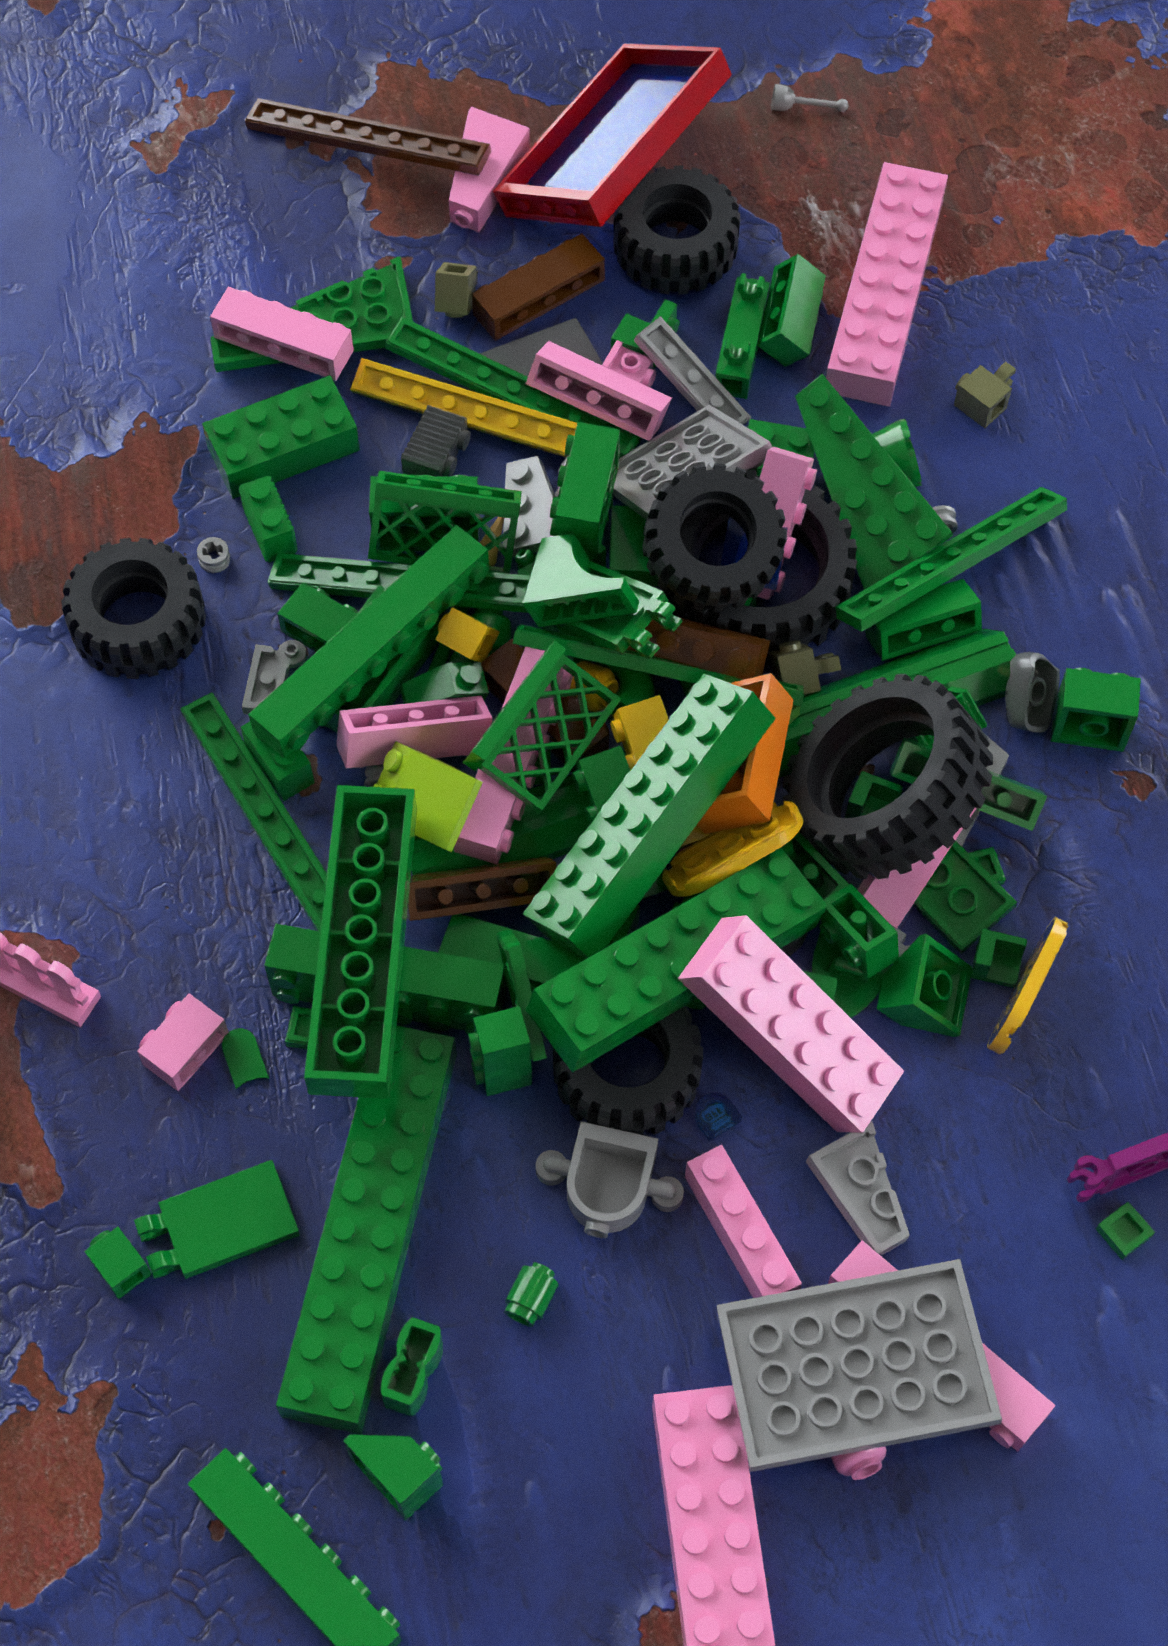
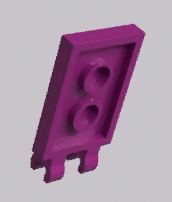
[1067,1132,1168,1202]

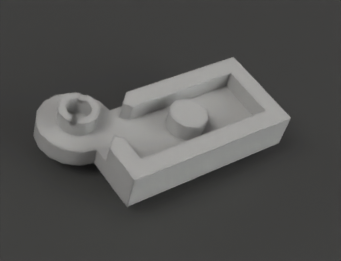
[242,640,307,714]

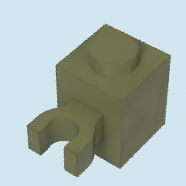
[435,262,478,318]
[954,362,1016,428]
[769,640,841,695]

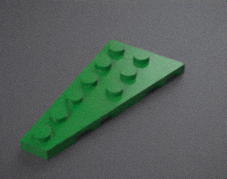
[210,256,413,372]
[795,374,953,590]

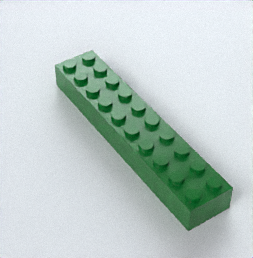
[276,1026,457,1434]

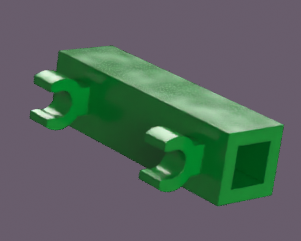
[715,273,770,399]

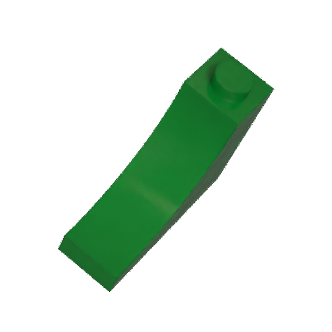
[522,533,639,627]

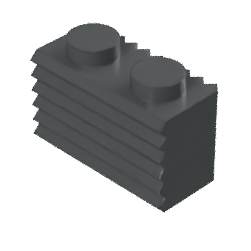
[401,405,471,476]

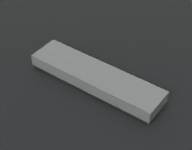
[634,316,751,425]

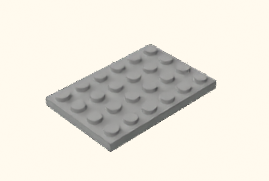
[717,1259,1002,1472]

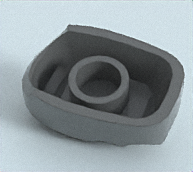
[1005,651,1060,732]

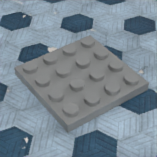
[613,405,773,520]

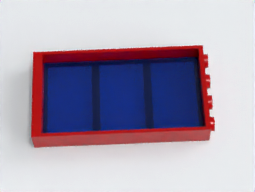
[493,44,732,227]

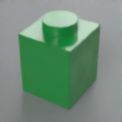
[84,1226,152,1299]

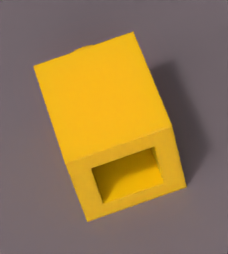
[435,608,500,662]

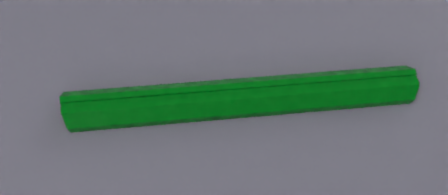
[411,629,1016,875]

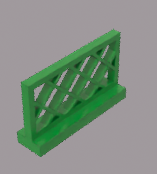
[368,470,522,574]
[463,640,621,814]

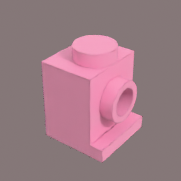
[602,340,656,388]

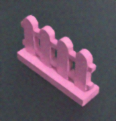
[0,933,101,1028]

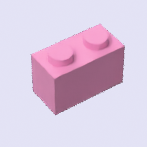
[137,993,228,1091]

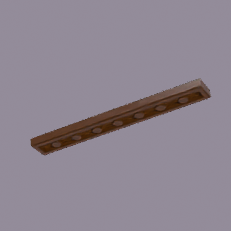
[245,98,491,176]

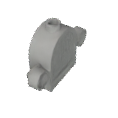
[535,1121,684,1238]

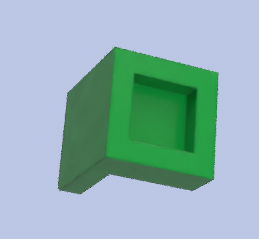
[845,771,903,818]
[971,929,1027,988]

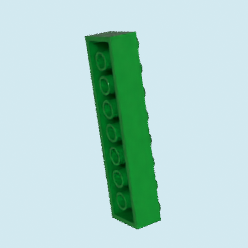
[523,674,776,959]
[304,785,417,1099]
[526,848,828,1073]

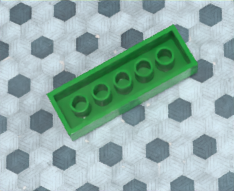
[264,923,507,1034]

